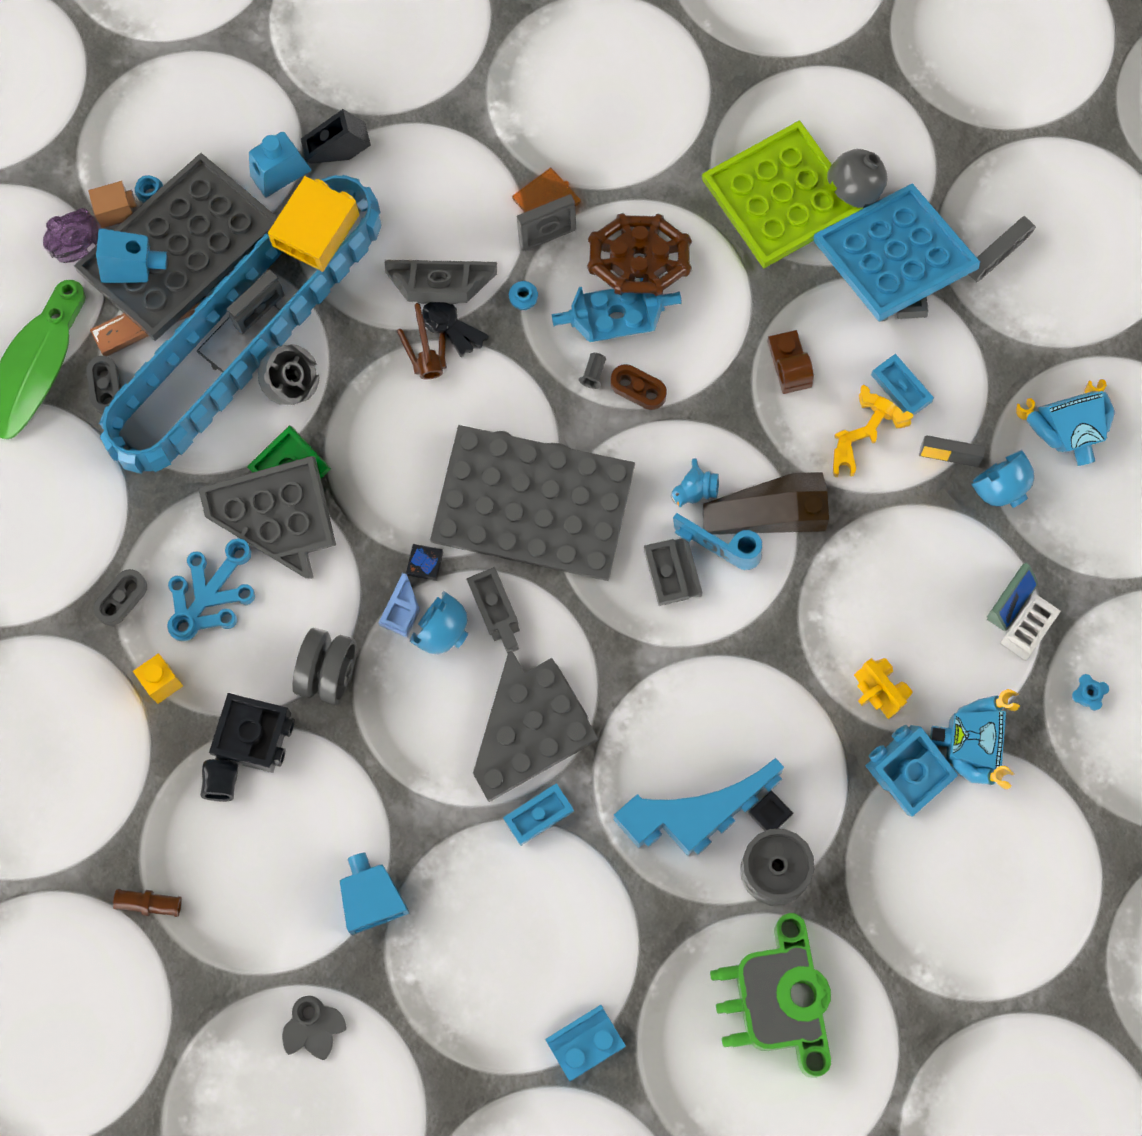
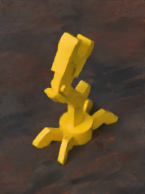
[833,385,914,477]

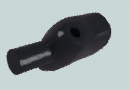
[200,756,238,802]

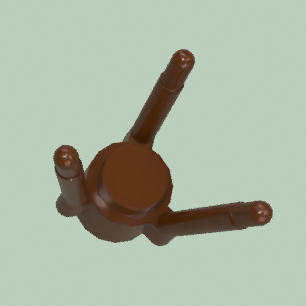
[397,303,447,380]

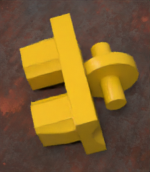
[854,658,913,719]

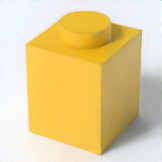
[133,653,183,704]

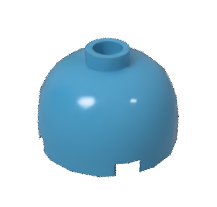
[971,450,1035,508]
[410,591,468,654]

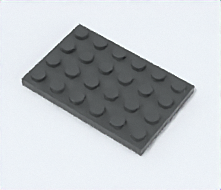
[74,153,277,341]
[430,425,635,581]

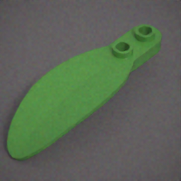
[0,280,86,440]

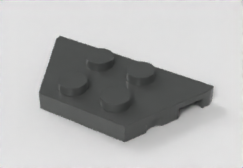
[384,260,497,304]

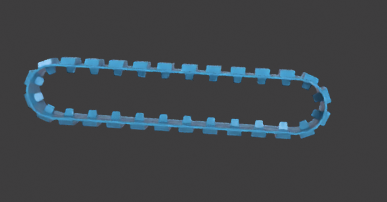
[99,175,382,474]

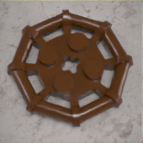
[587,213,692,296]

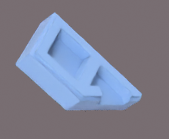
[378,573,420,637]

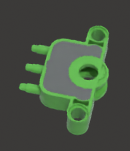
[710,913,831,1078]

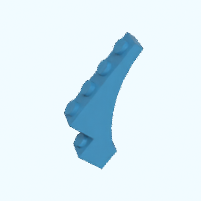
[613,758,784,856]

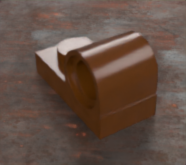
[767,330,814,394]

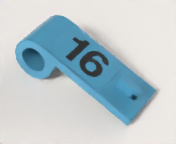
[673,513,762,570]

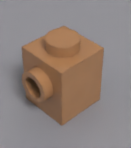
[88,180,137,228]

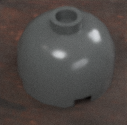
[827,149,887,208]
[258,344,319,405]

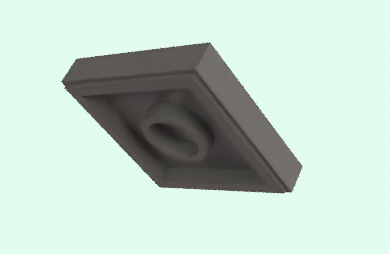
[516,194,576,251]

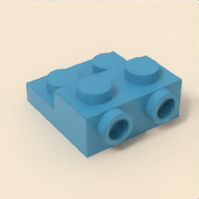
[865,725,959,817]

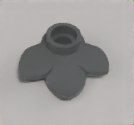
[282,996,347,1060]

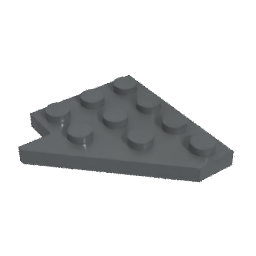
[198,456,336,579]
[473,651,599,802]

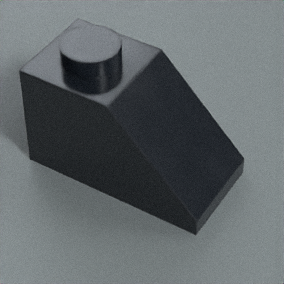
[301,109,371,164]

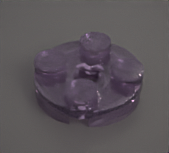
[43,208,101,263]

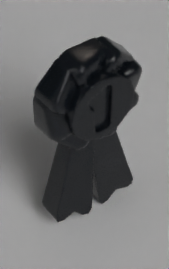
[422,302,489,358]

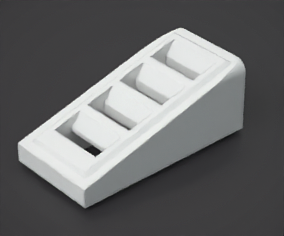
[1000,594,1061,660]

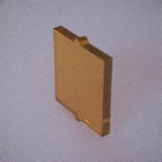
[512,167,581,213]

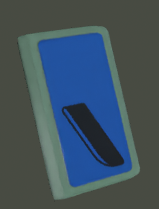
[987,563,1038,631]

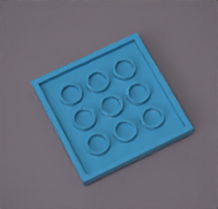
[814,183,980,322]

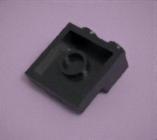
[209,693,295,773]

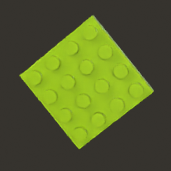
[702,120,863,269]

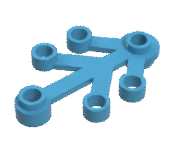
[167,538,255,641]

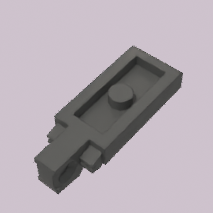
[466,567,520,654]

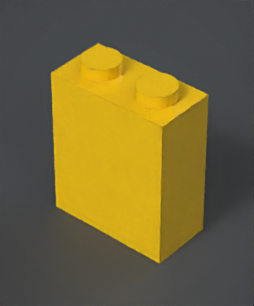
[268,176,359,272]

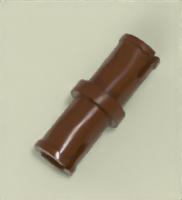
[113,889,182,917]

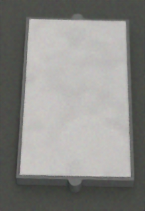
[197,304,281,373]

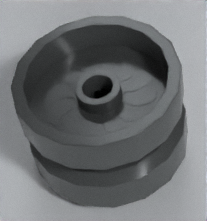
[292,628,357,705]
[740,829,815,906]

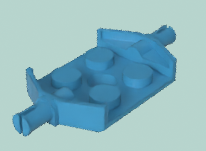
[551,278,682,342]

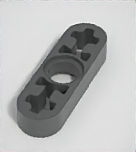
[968,216,1036,282]

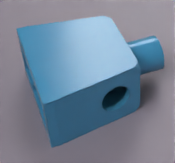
[249,132,311,198]
[96,229,167,283]
[340,852,410,935]

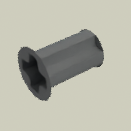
[579,353,606,389]

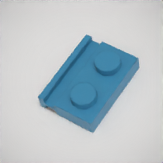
[545,1005,626,1082]

